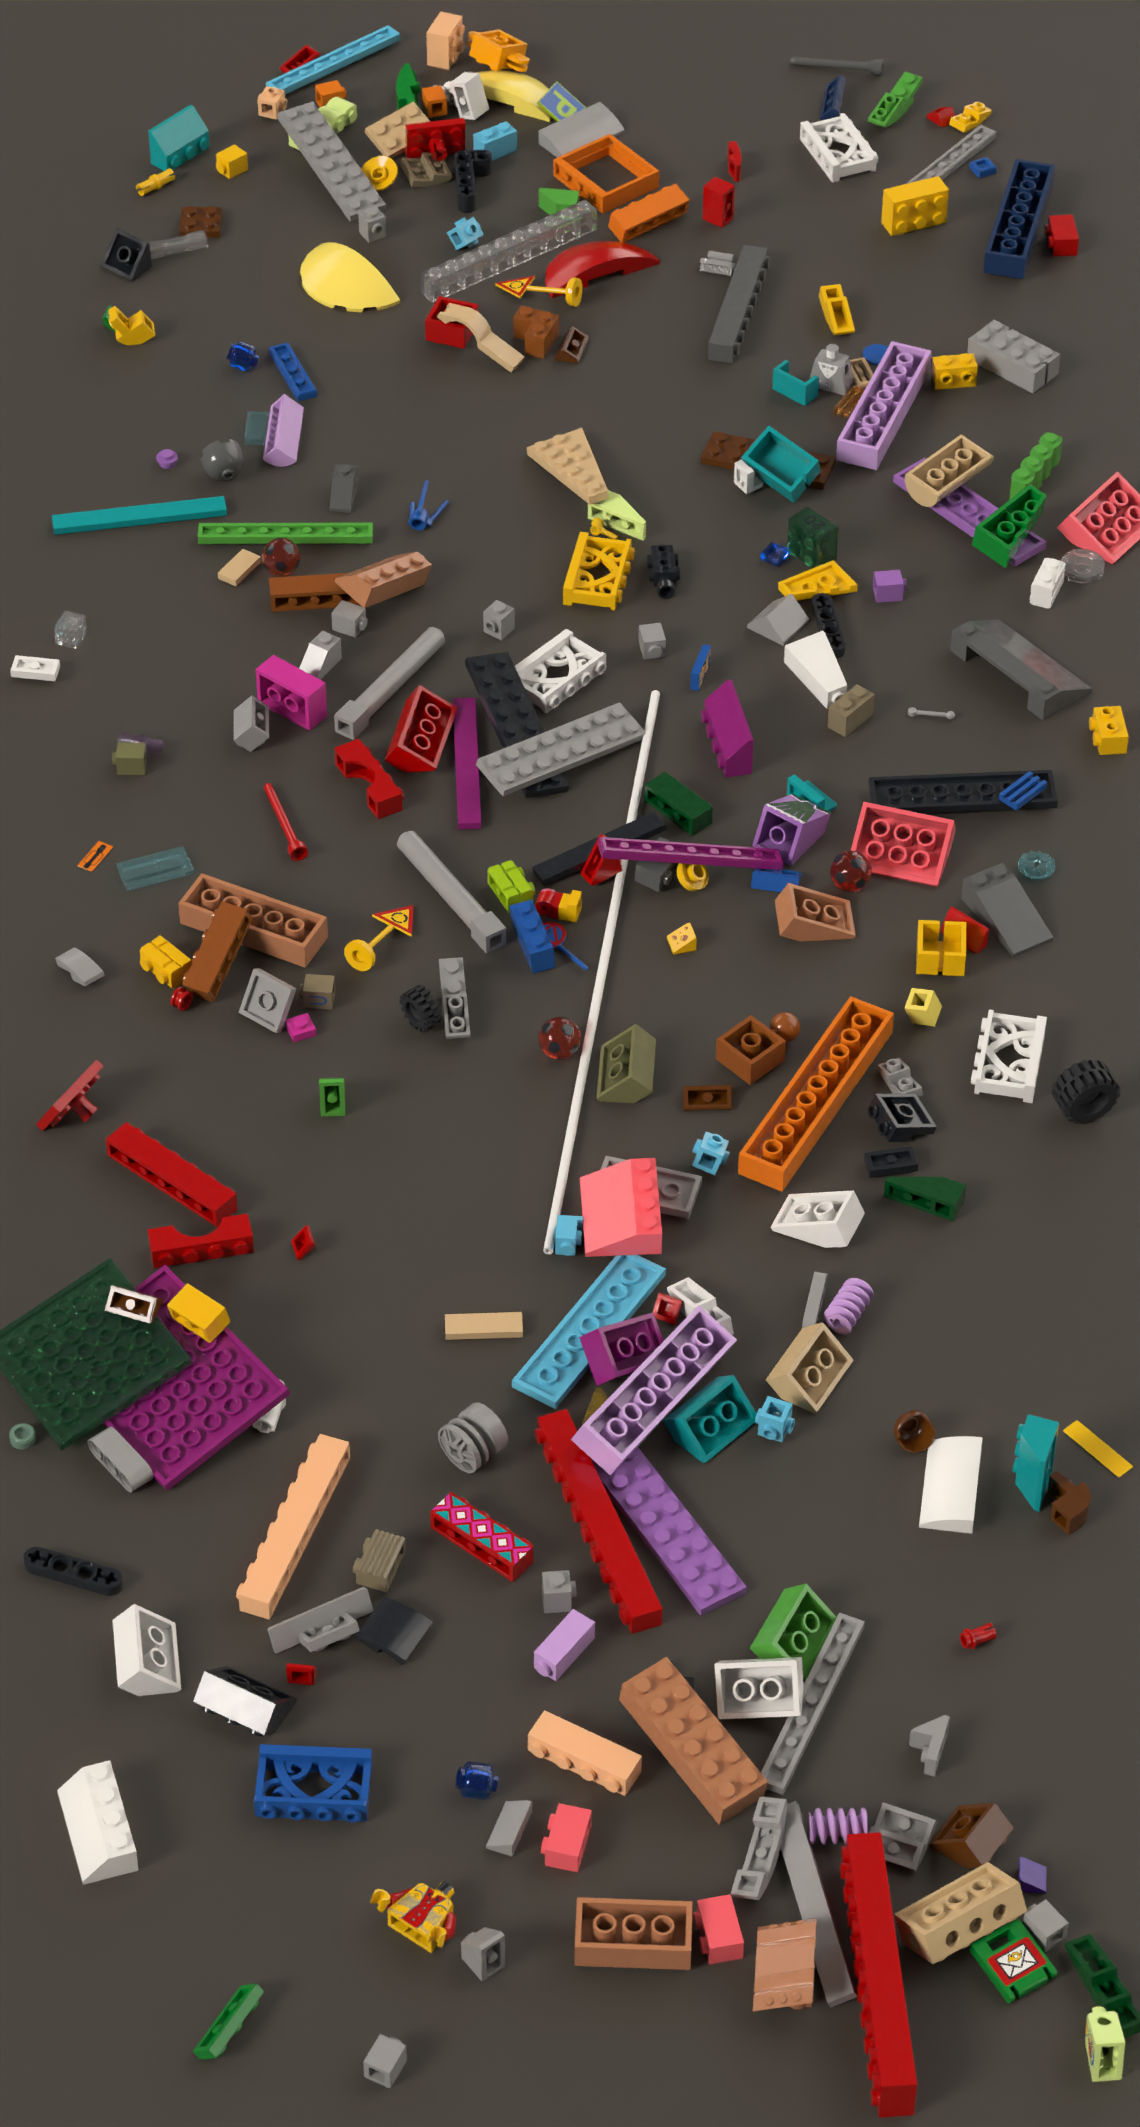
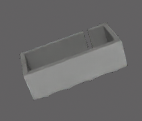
[967,320,1060,393]

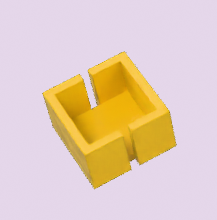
[916,920,966,976]

